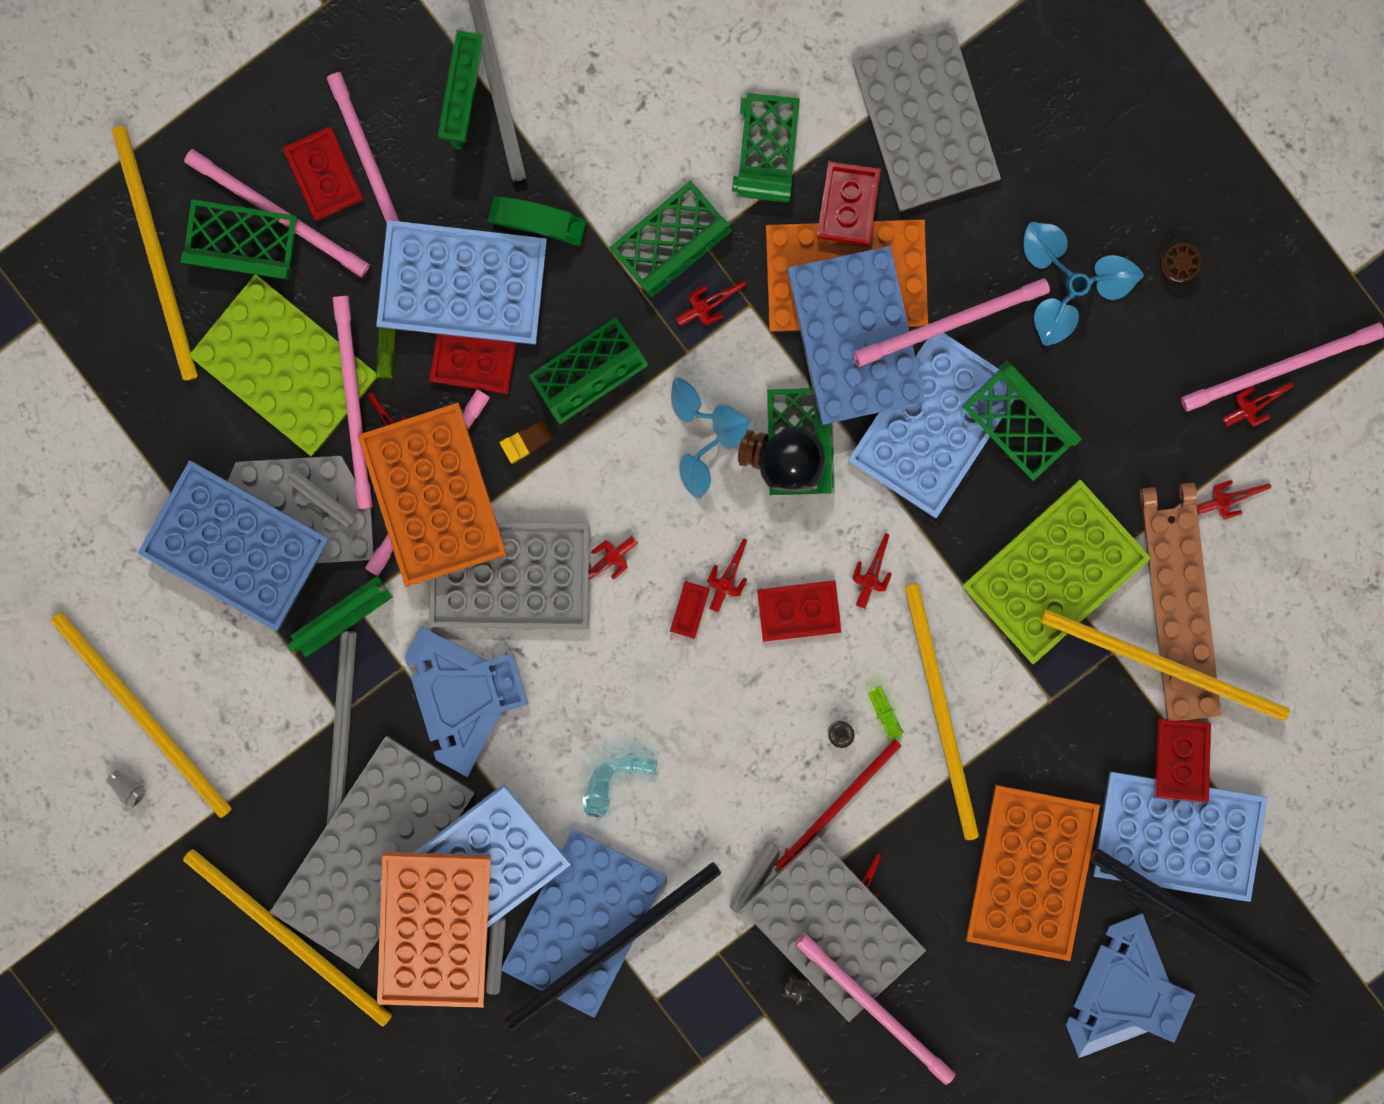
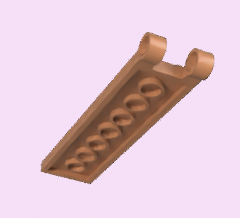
[1140,482,1221,721]

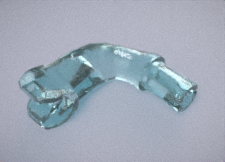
[583,753,658,817]

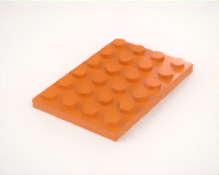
[766,220,928,332]
[357,403,507,587]
[965,785,1100,961]
[377,852,490,1008]

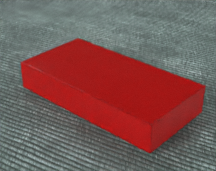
[670,581,710,639]

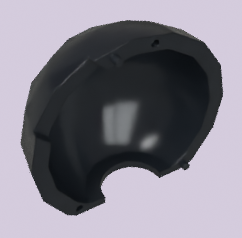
[759,427,827,492]

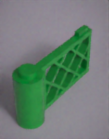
[732,93,800,203]

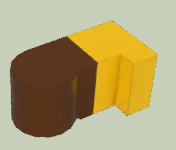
[499,420,554,464]

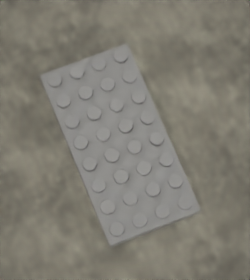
[270,735,475,969]

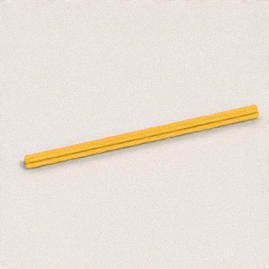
[112,126,198,381]
[905,583,979,840]
[1041,610,1290,721]
[50,612,231,818]
[183,849,392,1026]

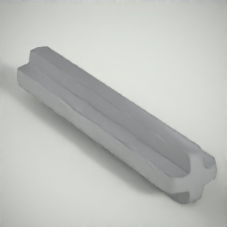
[287,471,356,527]
[730,841,779,914]
[486,916,506,995]

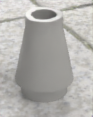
[106,770,147,808]

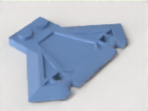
[405,626,529,777]
[1066,913,1195,1058]

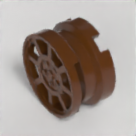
[1160,243,1202,282]
[738,429,769,470]

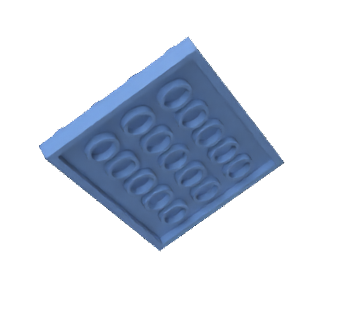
[786,246,925,425]
[138,460,330,632]
[501,828,666,1018]

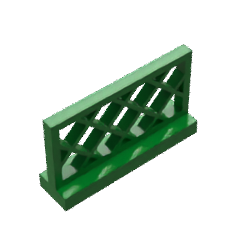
[438,30,484,150]
[609,180,732,298]
[181,199,298,279]
[528,317,648,424]
[962,360,1082,481]
[767,388,835,495]
[287,576,393,657]

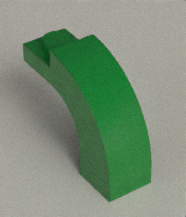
[487,196,586,246]

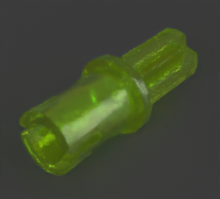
[375,327,396,378]
[868,687,903,739]

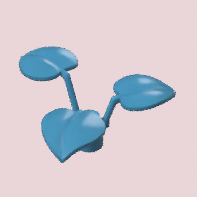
[1023,222,1144,346]
[671,377,751,499]

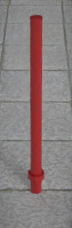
[774,739,902,870]

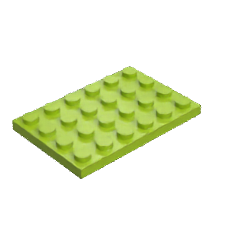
[190,274,379,457]
[962,480,1151,664]

